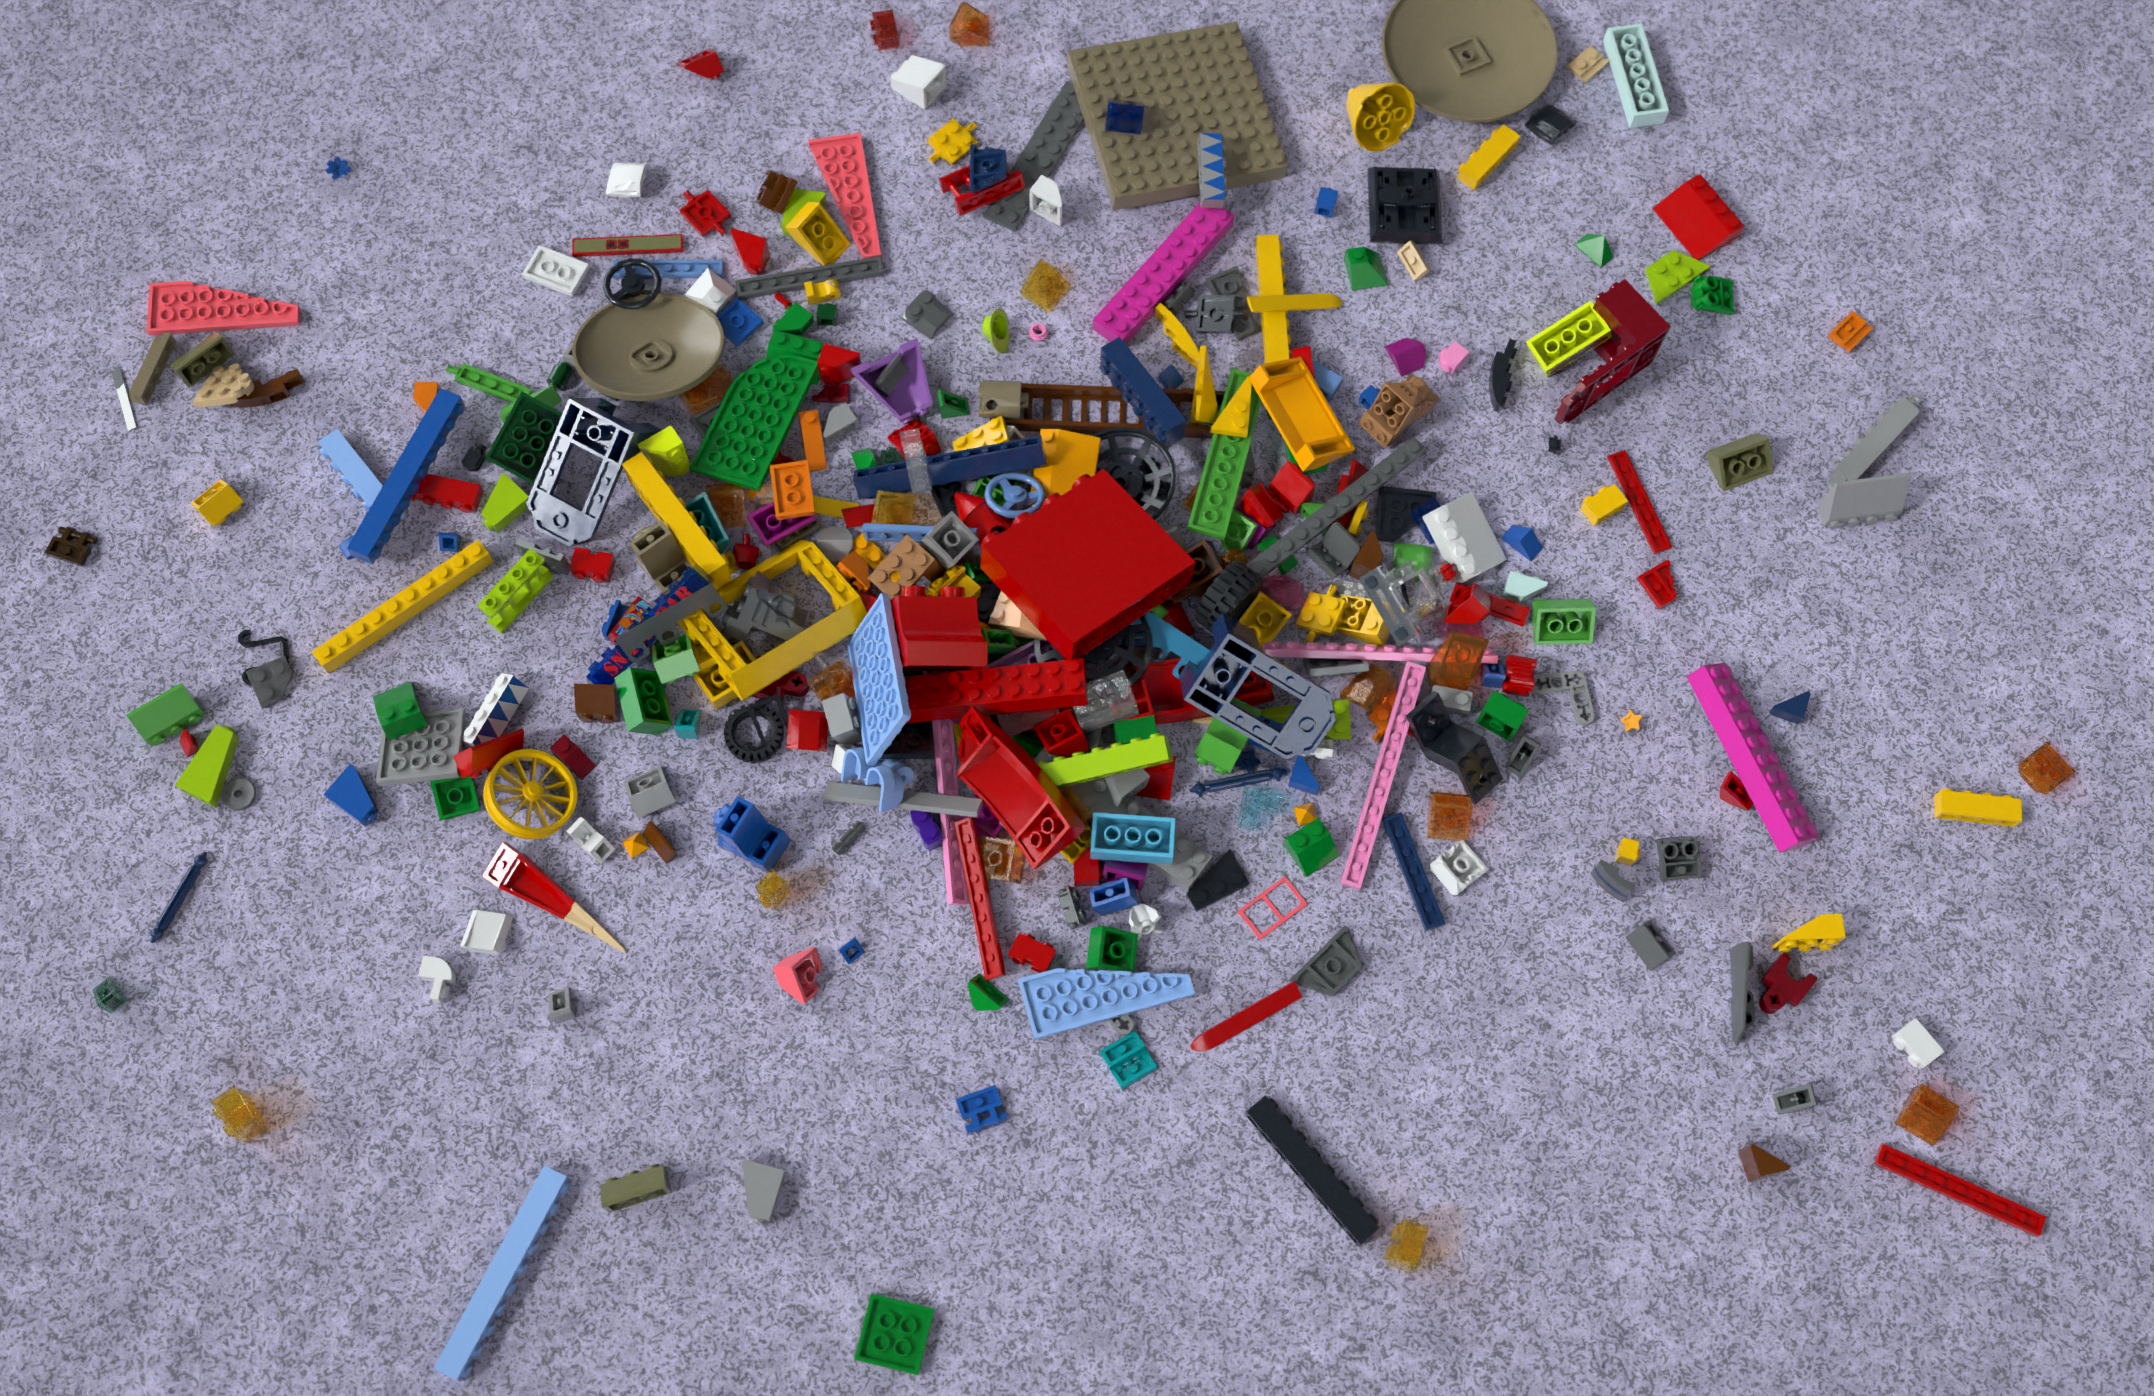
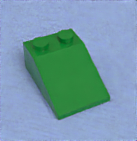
[373,682,428,741]

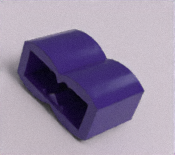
[910,810,943,851]

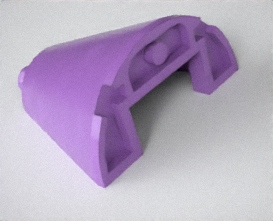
[851,338,933,425]

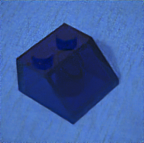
[1105,98,1144,135]

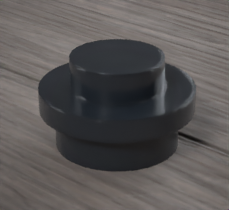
[1548,435,1561,454]

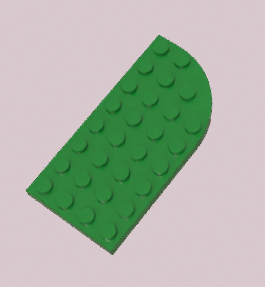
[689,355,819,492]

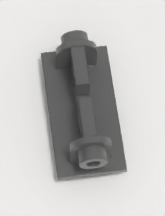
[1163,282,1195,316]
[1058,885,1087,930]

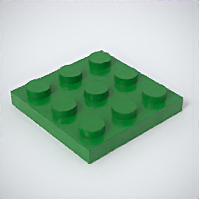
[854,1293,935,1376]

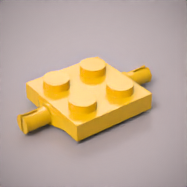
[927,118,978,165]
[1296,585,1347,643]

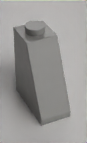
[1105,746,1150,808]
[742,1159,786,1226]

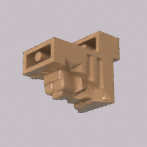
[1358,374,1439,448]

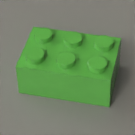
[651,633,700,684]

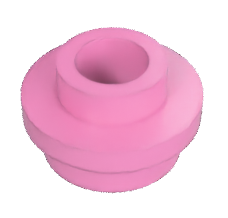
[1029,323,1048,341]

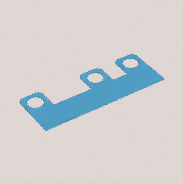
[1131,612,1210,679]

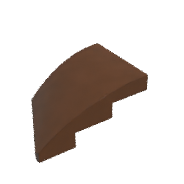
[755,170,798,214]

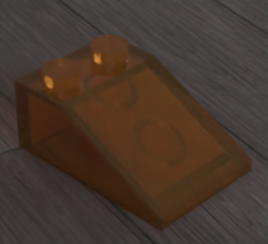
[677,364,734,416]
[1426,631,1489,691]

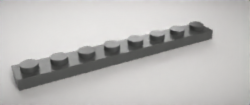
[735,256,884,300]

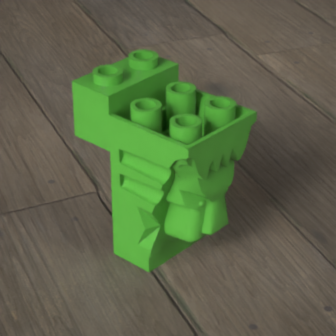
[1193,697,1262,775]

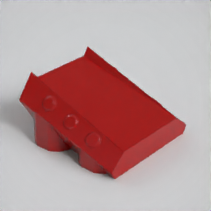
[1241,482,1284,528]

